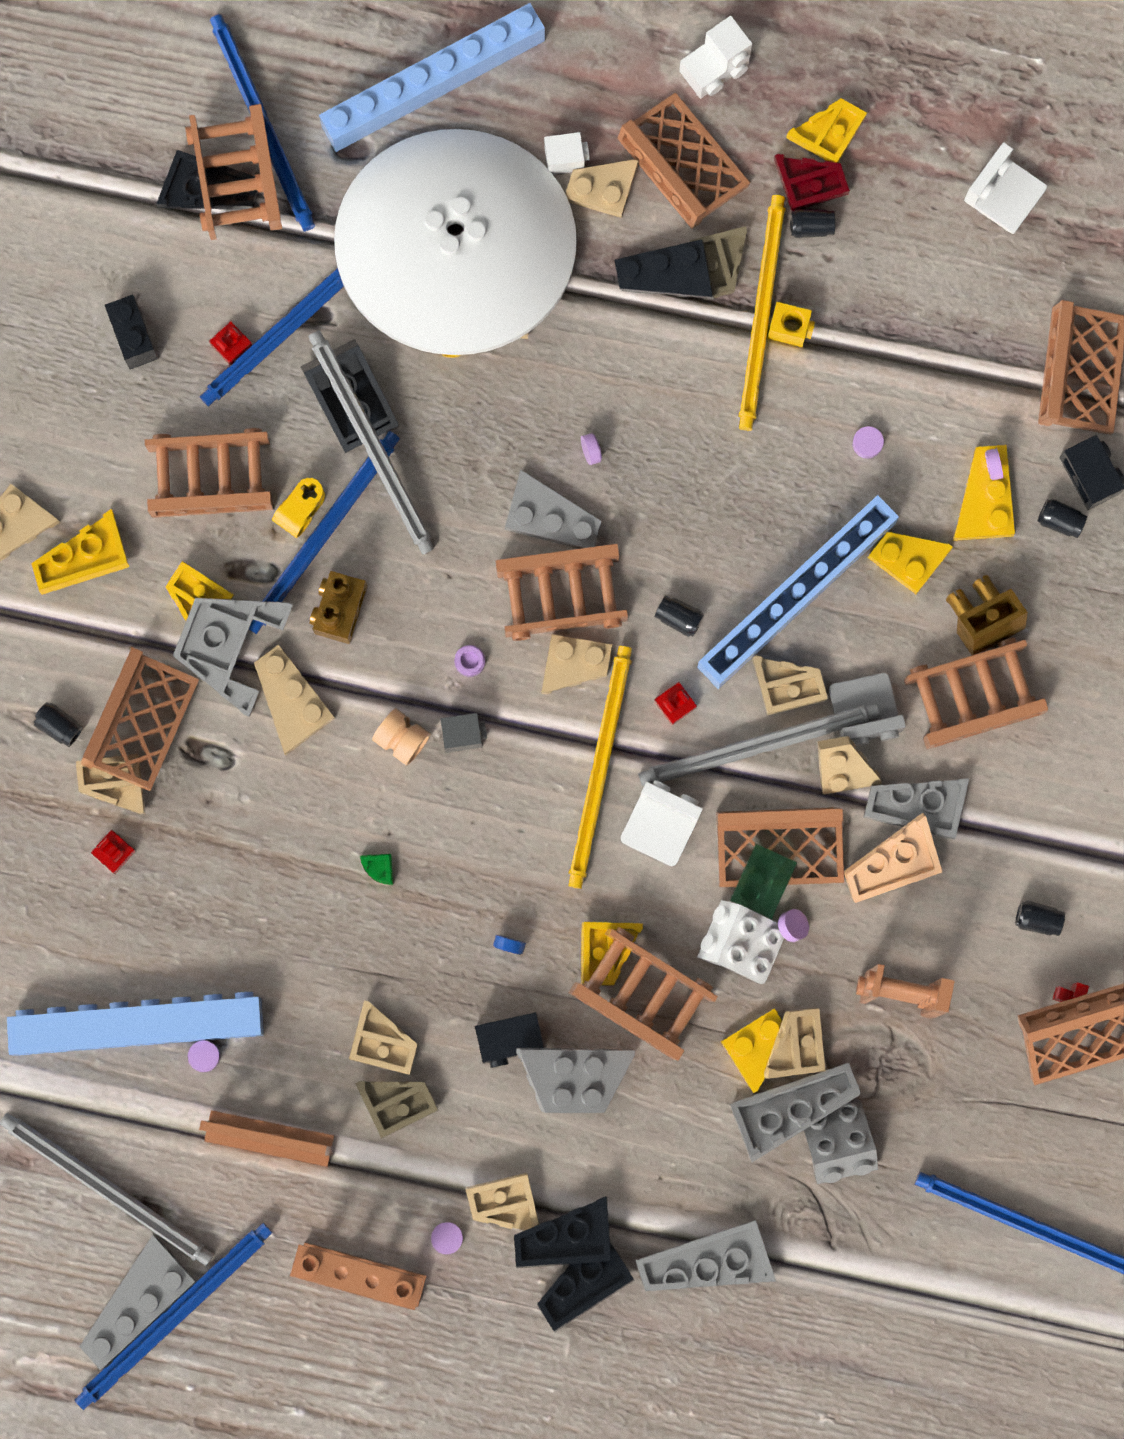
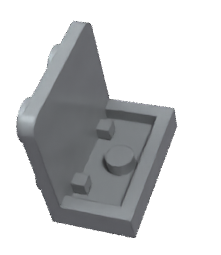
[829,673,906,747]
[804,1099,878,1184]

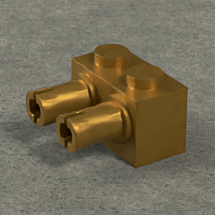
[309,571,368,644]
[946,575,1028,656]

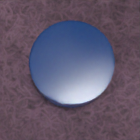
[493,935,526,955]

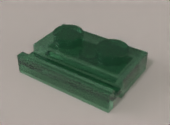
[729,843,797,919]

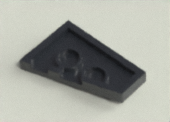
[156,150,259,210]
[614,239,715,300]
[514,1196,612,1269]
[537,1243,635,1332]

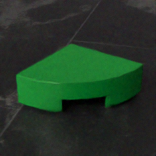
[360,854,393,885]

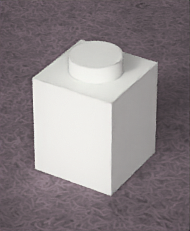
[544,132,589,175]

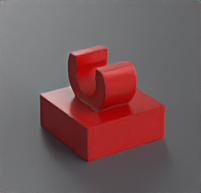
[209,321,252,366]
[654,682,697,726]
[91,830,136,874]
[1052,982,1090,1002]

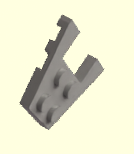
[173,598,293,717]

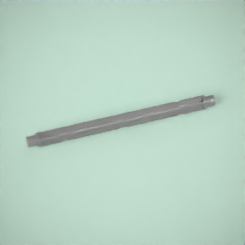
[308,330,435,555]
[638,704,880,786]
[0,1112,214,1266]

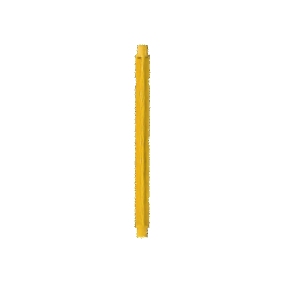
[738,195,786,431]
[568,646,632,889]

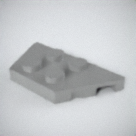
[516,1048,635,1113]

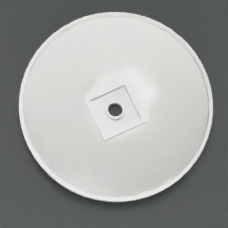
[334,129,577,355]

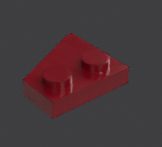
[774,154,850,211]

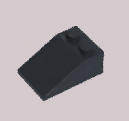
[301,339,399,453]

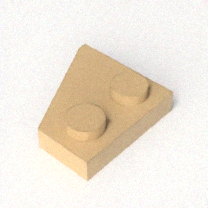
[565,160,638,218]
[541,634,612,694]
[752,656,828,716]
[817,736,882,795]
[76,754,145,814]
[349,1000,418,1075]
[764,1008,825,1079]
[466,1173,539,1231]

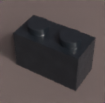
[104,294,158,370]
[1059,434,1124,510]
[475,1012,544,1068]

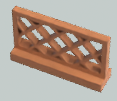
[617,93,750,229]
[1038,300,1124,435]
[81,647,199,791]
[716,807,844,887]
[1017,983,1124,1085]
[199,1110,335,1167]

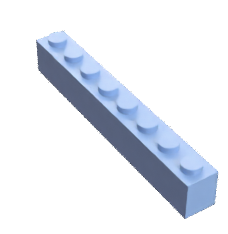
[319,3,545,152]
[697,495,899,689]
[7,992,264,1056]

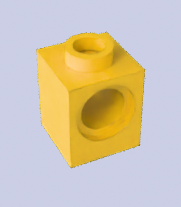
[767,302,815,347]

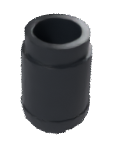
[790,209,835,238]
[1037,498,1087,538]
[654,595,704,637]
[33,702,83,747]
[1015,900,1065,936]

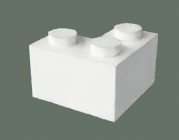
[679,16,752,99]

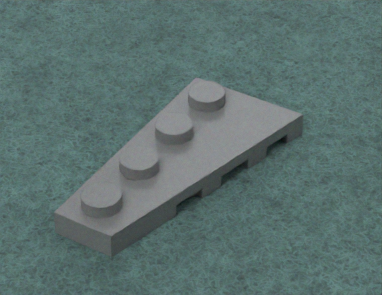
[730,1063,860,1162]

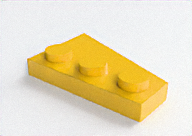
[953,445,1015,541]
[31,509,130,595]

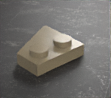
[690,226,747,300]
[355,1081,439,1138]

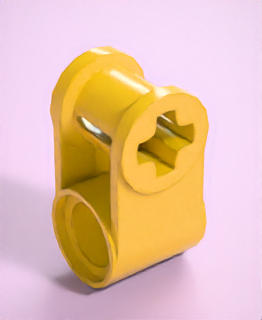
[272,478,325,538]

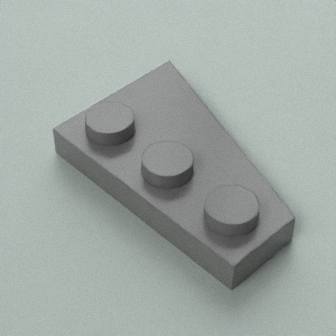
[505,469,601,549]
[864,778,969,839]

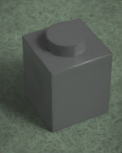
[440,713,487,753]

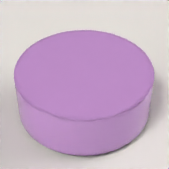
[852,426,884,459]
[581,433,602,465]
[985,448,1003,481]
[454,645,485,677]
[778,909,809,942]
[188,1040,220,1072]
[431,1222,463,1254]

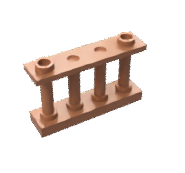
[185,104,283,240]
[144,428,274,518]
[495,544,628,641]
[904,638,1049,750]
[568,927,718,1061]
[856,964,955,1019]
[290,1242,427,1310]

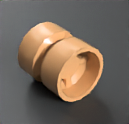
[372,708,431,766]

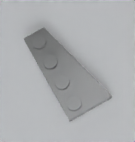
[635,1220,776,1291]
[79,1235,196,1370]

